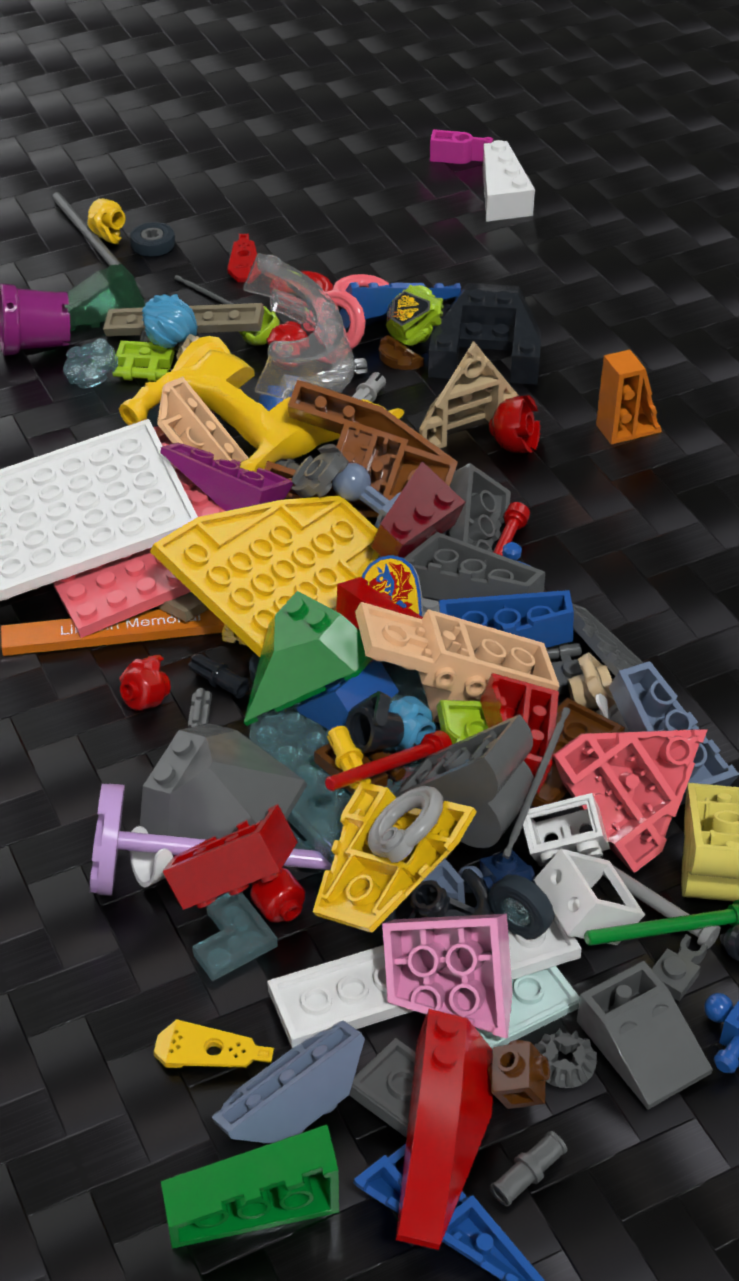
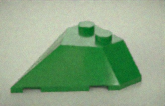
[243,591,372,726]

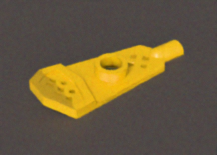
[154,1019,274,1068]

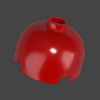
[489,395,540,454]

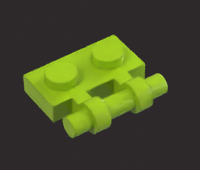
[112,341,175,382]

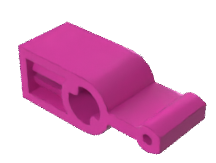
[430,130,493,164]

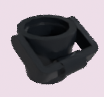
[345,691,404,753]

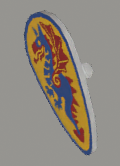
[362,555,424,617]

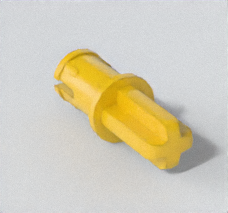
[327,726,371,791]

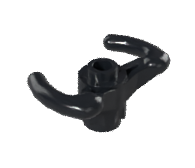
[382,868,491,923]

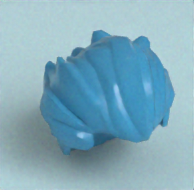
[142,294,198,348]

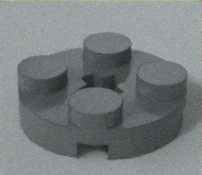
[291,444,348,498]

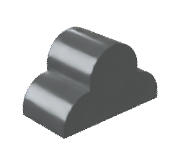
[395,714,534,848]

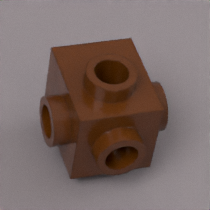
[488,1040,550,1109]

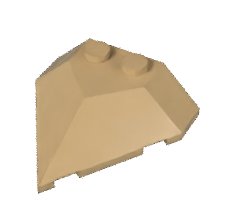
[419,341,519,448]

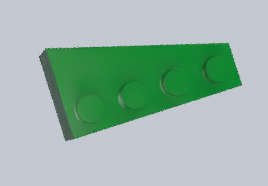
[161,1125,339,1249]

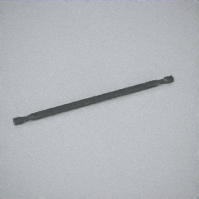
[175,275,234,304]
[502,707,570,859]

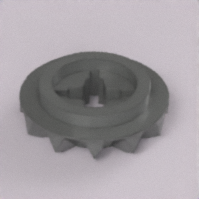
[535,1028,597,1088]

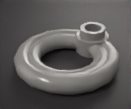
[368,786,443,863]

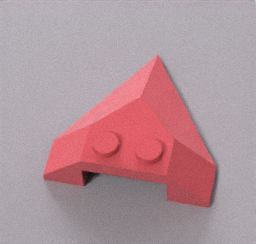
[553,729,707,873]

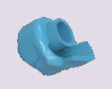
[389,696,436,752]

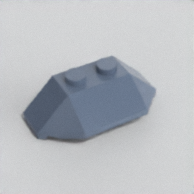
[212,1020,365,1143]

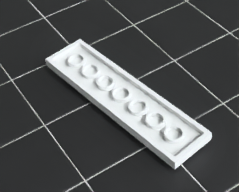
[267,903,581,1048]

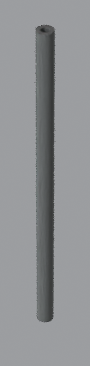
[52,192,143,296]

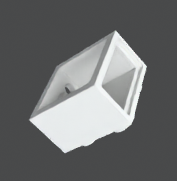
[523,793,610,867]
[534,848,645,945]

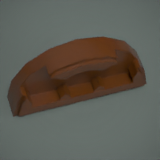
[379,335,424,370]

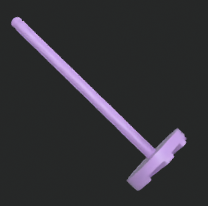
[90,784,334,896]

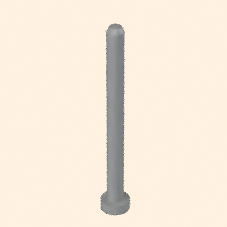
[599,857,720,949]

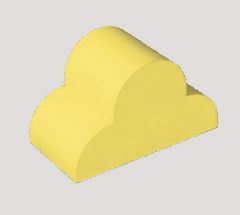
[681,783,739,902]

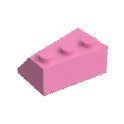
[382,914,513,1038]

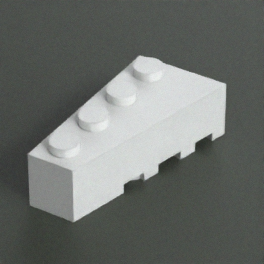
[483,140,535,222]

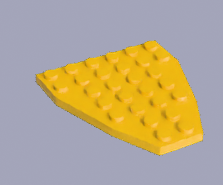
[150,496,379,657]

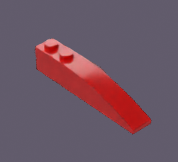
[396,1009,493,1250]

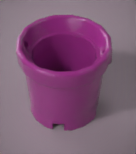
[0,283,70,356]

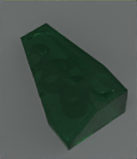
[65,263,146,331]

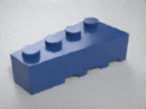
[439,590,574,648]

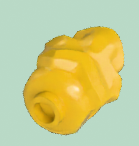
[87,198,126,244]

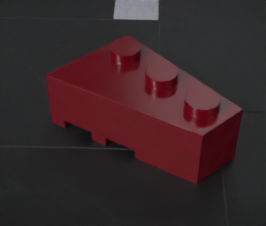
[371,462,465,558]

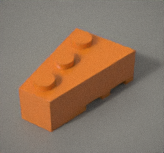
[596,349,662,445]

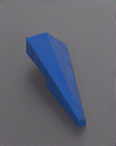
[339,282,461,333]
[353,1144,545,1281]

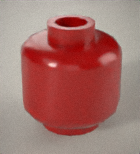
[250,868,305,923]

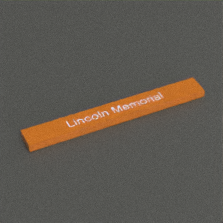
[1,609,225,656]

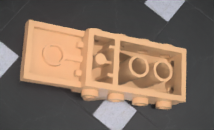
[355,602,560,723]

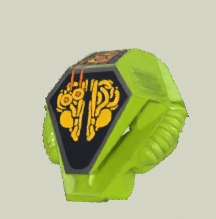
[386,285,443,347]

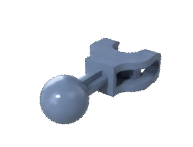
[332,463,450,535]

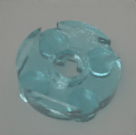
[63,338,119,388]

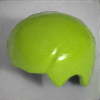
[239,306,280,346]

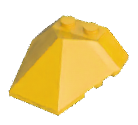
[313,782,477,933]

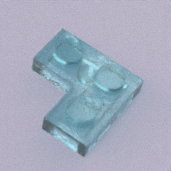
[192,892,278,981]

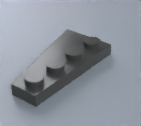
[572,604,643,677]

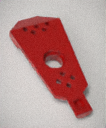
[227,234,261,282]

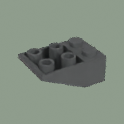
[577,961,713,1110]

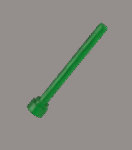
[584,900,739,946]

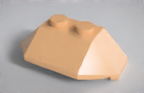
[157,377,248,462]

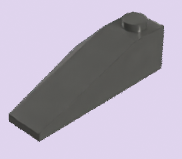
[449,463,511,552]

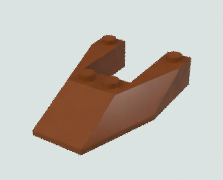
[265,379,458,518]

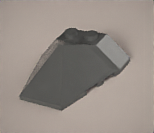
[140,723,308,840]

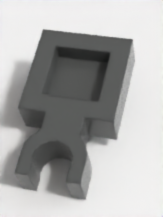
[652,934,708,1001]

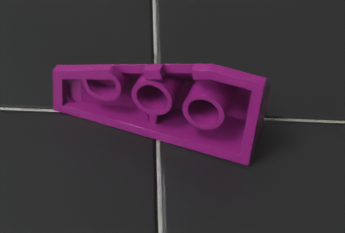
[160,442,293,511]

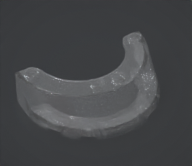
[243,253,355,399]

